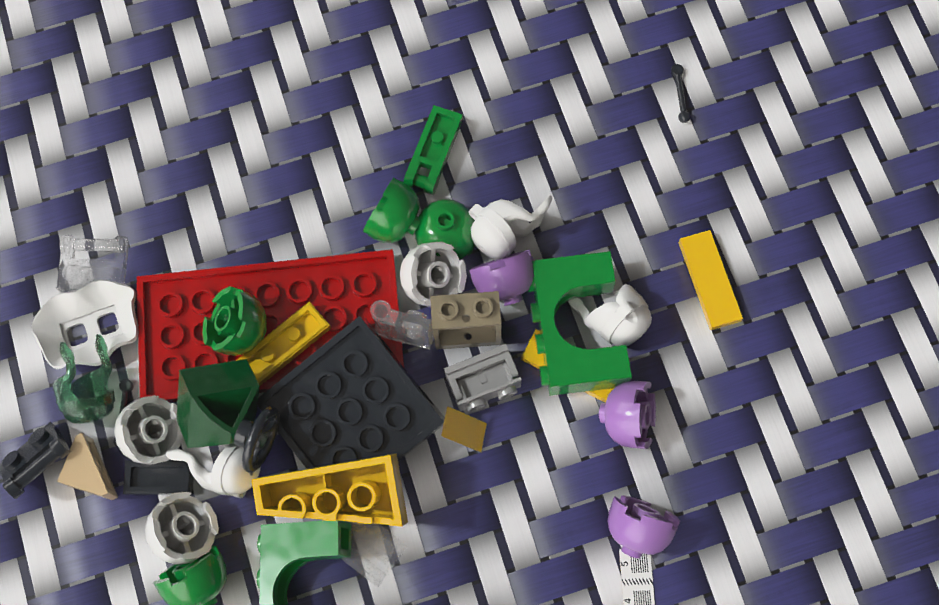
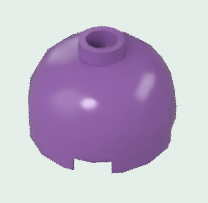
[469,249,534,306]
[599,381,656,449]
[608,495,680,558]

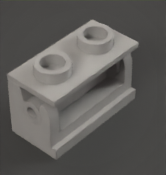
[444,344,521,412]

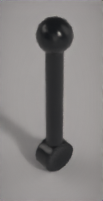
[671,64,690,123]
[113,379,134,447]

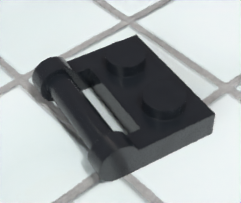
[0,422,71,499]

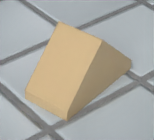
[57,433,118,500]

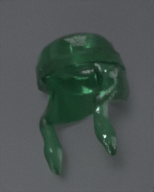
[53,334,115,424]

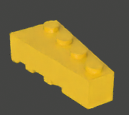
[252,453,408,527]

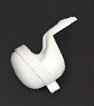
[469,195,552,260]
[568,284,652,346]
[166,443,260,498]

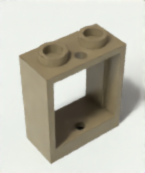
[430,291,501,350]

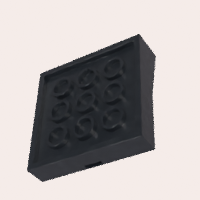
[257,316,445,469]

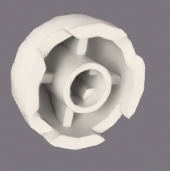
[400,242,467,307]
[114,395,183,465]
[145,492,219,565]

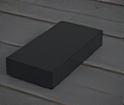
[123,460,194,495]

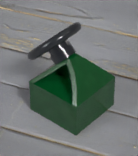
[176,359,280,473]

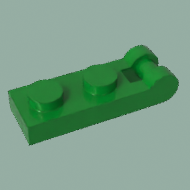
[404,105,463,195]

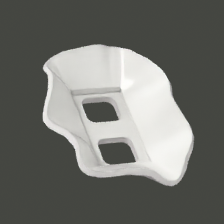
[32,280,138,369]

